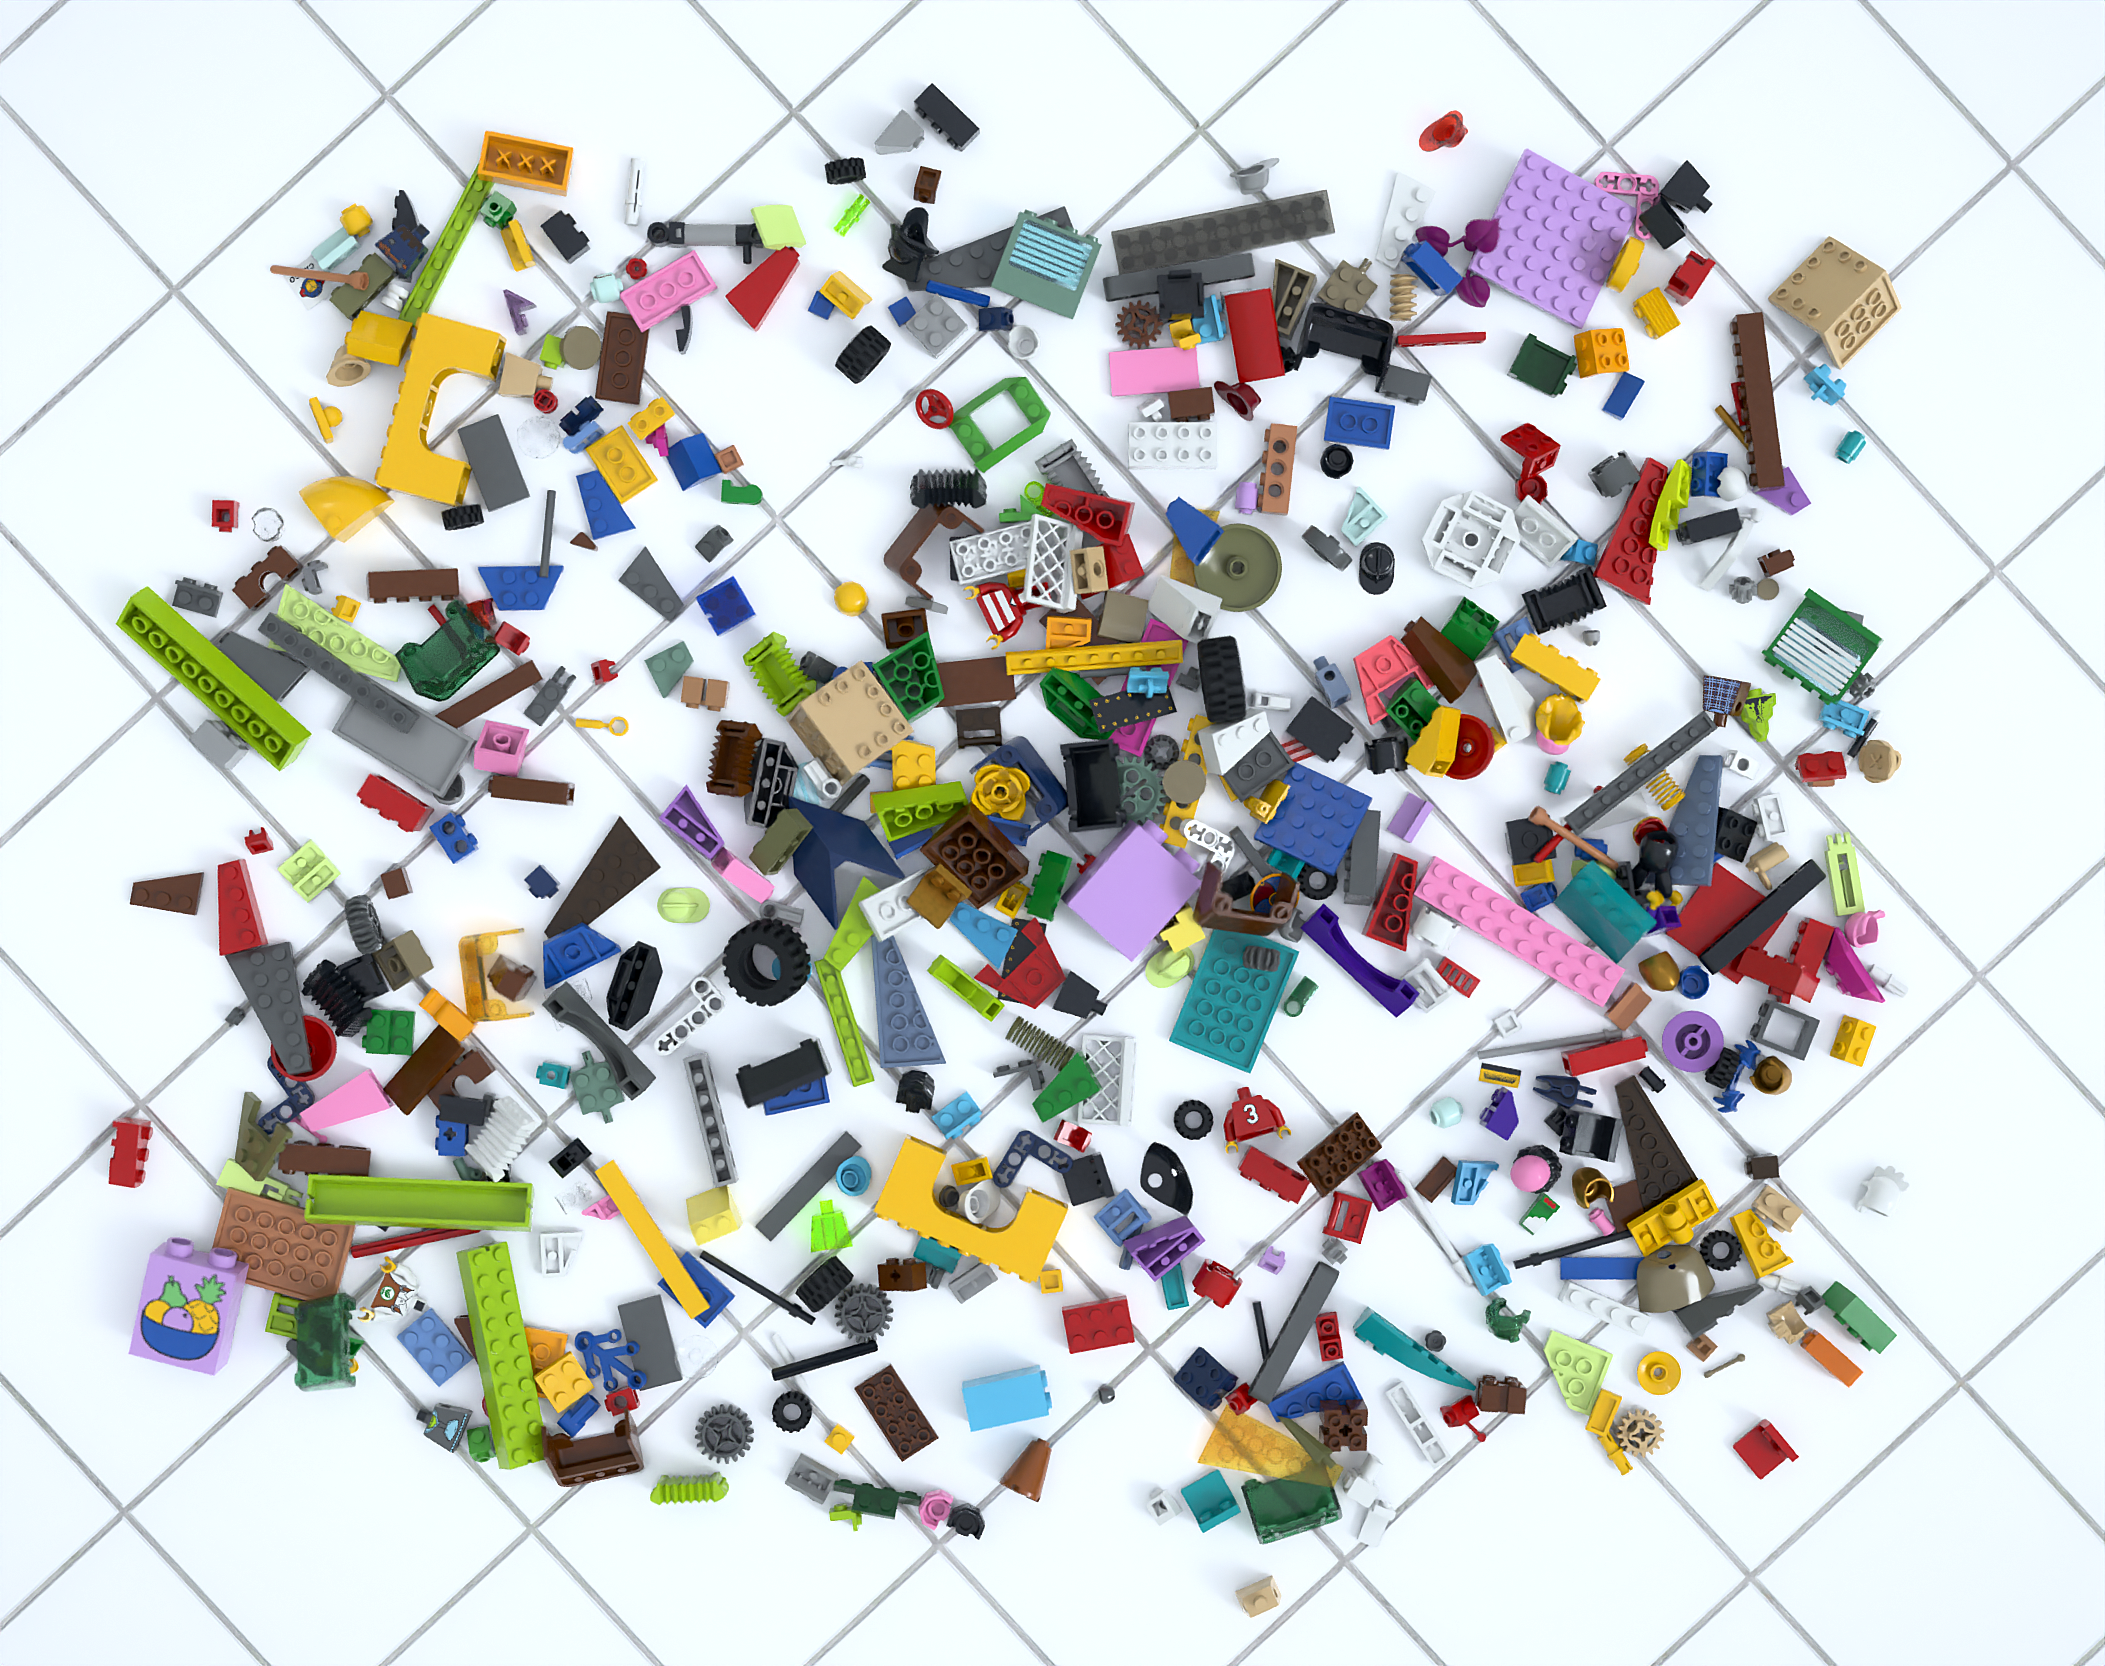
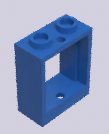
[1401,241,1463,296]

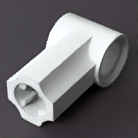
[801,757,841,800]

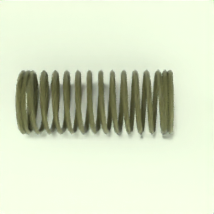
[1005,1015,1075,1071]

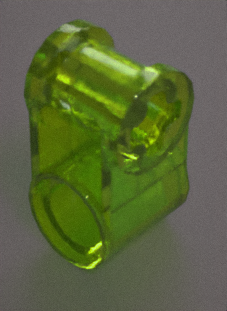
[1023,481,1054,518]

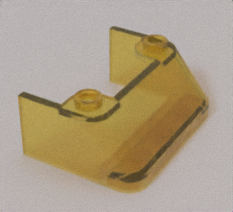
[458,928,535,1022]

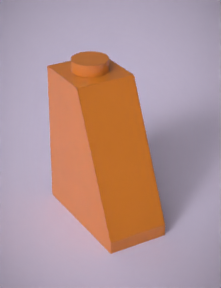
[1800,1329,1864,1388]

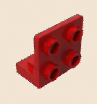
[1500,422,1561,481]
[1732,1418,1799,1480]

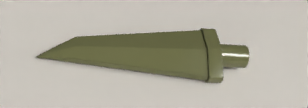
[1277,1416,1336,1469]

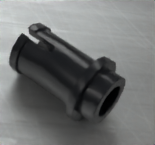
[1638,1065,1667,1094]

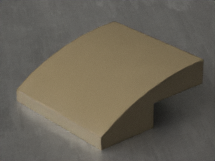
[1097,590,1149,644]

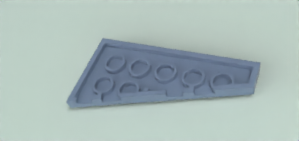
[1645,755,1723,886]
[871,935,947,1068]

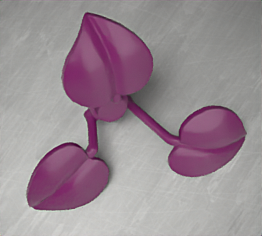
[1415,218,1500,308]

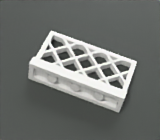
[1023,514,1083,614]
[1077,1035,1137,1127]

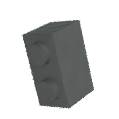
[1380,364,1432,406]

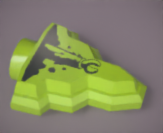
[1740,688,1777,742]

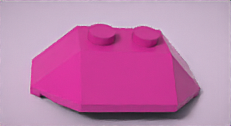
[1823,926,1886,1003]

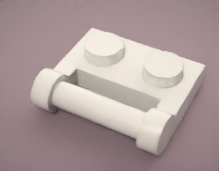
[1399,957,1456,1014]

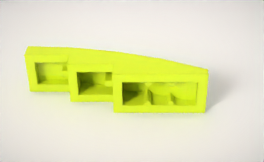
[1649,459,1692,551]

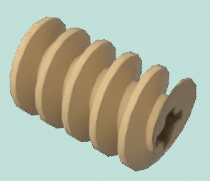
[1389,274,1418,322]

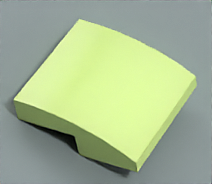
[750,205,807,250]
[277,839,341,903]

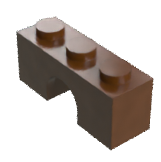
[232,545,303,611]
[427,1049,496,1111]

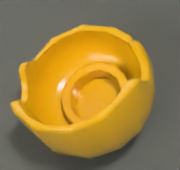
[834,581,869,617]

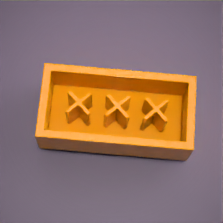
[477,130,574,197]

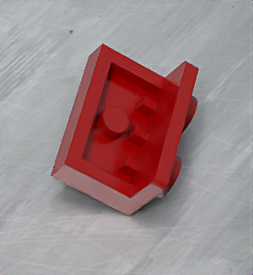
[1795,751,1847,783]

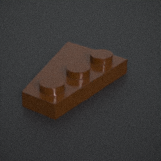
[130,872,204,916]

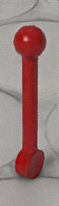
[1466,1422,1486,1442]

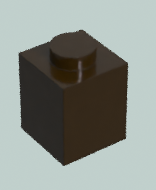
[1744,1153,1780,1180]

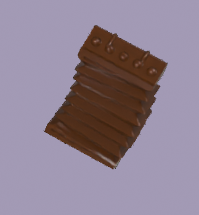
[706,720,763,797]

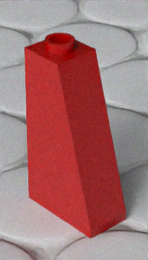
[725,246,800,332]
[1561,1035,1648,1077]

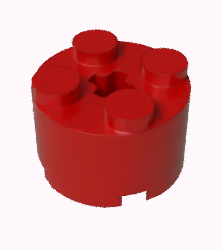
[1192,1259,1243,1309]

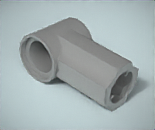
[759,901,804,928]

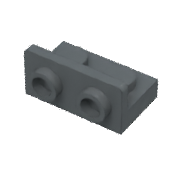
[172,577,223,618]

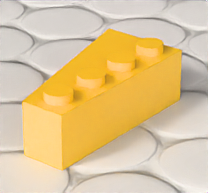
[1509,633,1601,705]

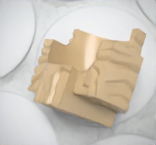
[1766,1300,1809,1345]

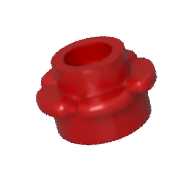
[626,258,648,280]

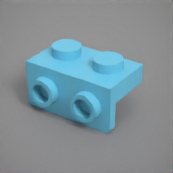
[1817,700,1870,739]
[1463,1243,1512,1296]

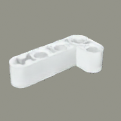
[654,976,727,1056]

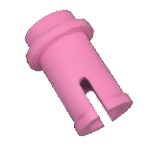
[1588,1207,1615,1236]

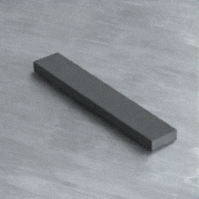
[755,1131,862,1242]

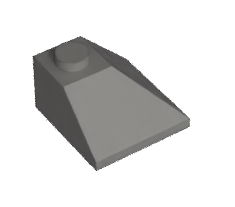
[874,109,925,155]

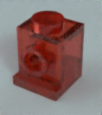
[463,597,497,632]

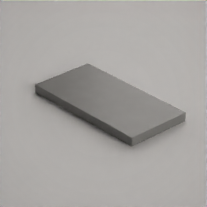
[331,675,477,798]

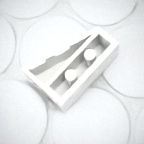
[1197,708,1270,776]

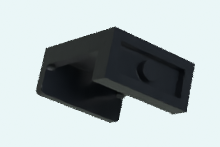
[1284,696,1354,763]
[1559,1109,1623,1163]

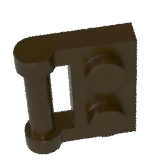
[956,707,1002,750]

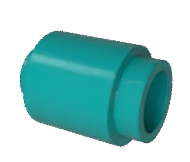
[1835,430,1867,464]
[1543,761,1571,795]

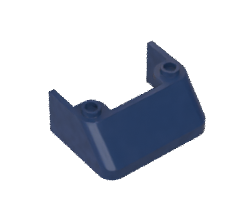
[969,736,1068,842]

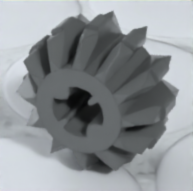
[1243,946,1281,972]

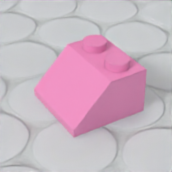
[474,720,529,778]

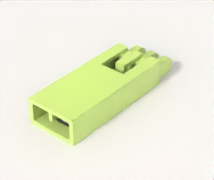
[1824,832,1865,916]
[216,1158,303,1206]

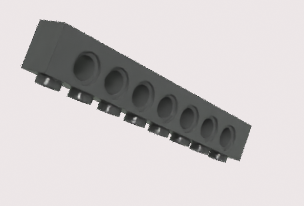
[257,612,420,734]

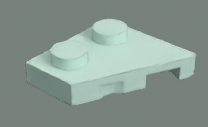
[1341,486,1388,547]

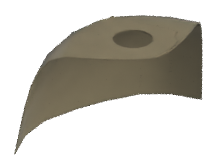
[1637,1245,1716,1313]

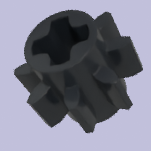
[1280,346,1296,374]

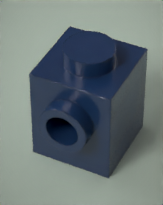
[524,865,561,899]

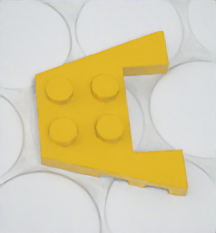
[870,739,936,814]

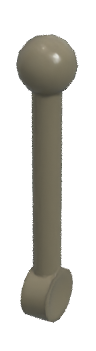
[1703,1353,1746,1378]

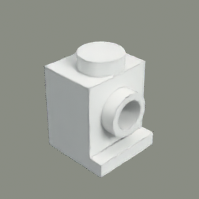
[1145,1489,1183,1527]

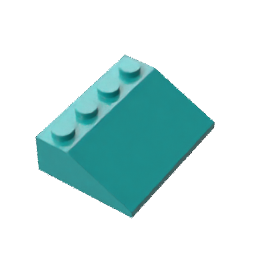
[1553,860,1657,964]

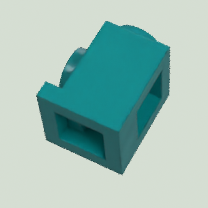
[536,1061,571,1089]

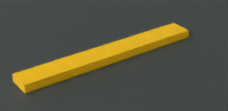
[1005,640,1183,675]
[595,1159,711,1320]

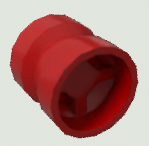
[533,389,558,414]

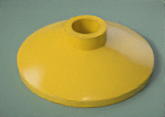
[1637,1351,1681,1395]

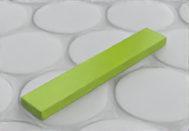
[814,959,875,1087]

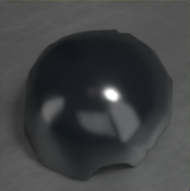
[1320,444,1354,479]

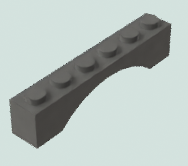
[541,981,657,1101]

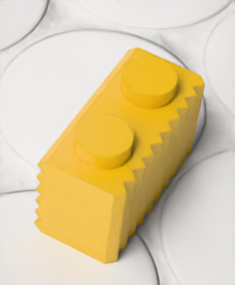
[1633,287,1681,340]

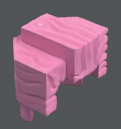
[918,1489,954,1531]

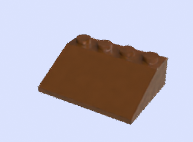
[920,801,1030,910]

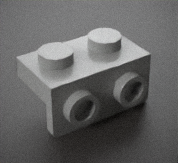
[785,1453,839,1505]

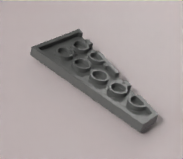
[225,942,313,1075]

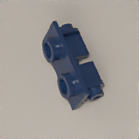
[558,395,604,437]

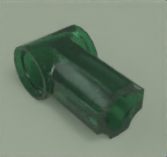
[1282,976,1320,1017]

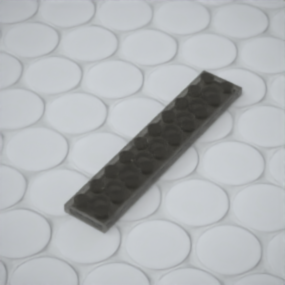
[1111,189,1335,275]

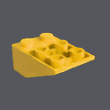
[1405,705,1461,778]

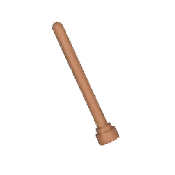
[270,265,369,290]
[1528,805,1619,870]

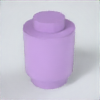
[1235,482,1259,515]

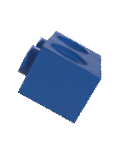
[429,812,479,864]

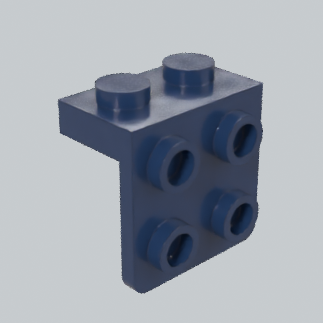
[1174,1347,1239,1412]

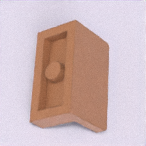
[1604,982,1652,1031]

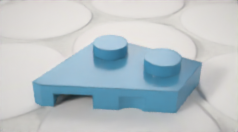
[1450,1160,1499,1205]

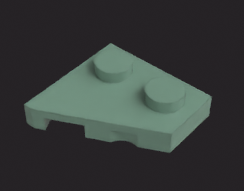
[644,641,694,699]

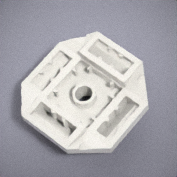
[1421,490,1521,589]

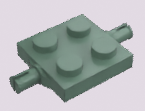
[569,1050,626,1124]

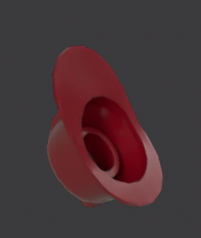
[1214,381,1261,421]

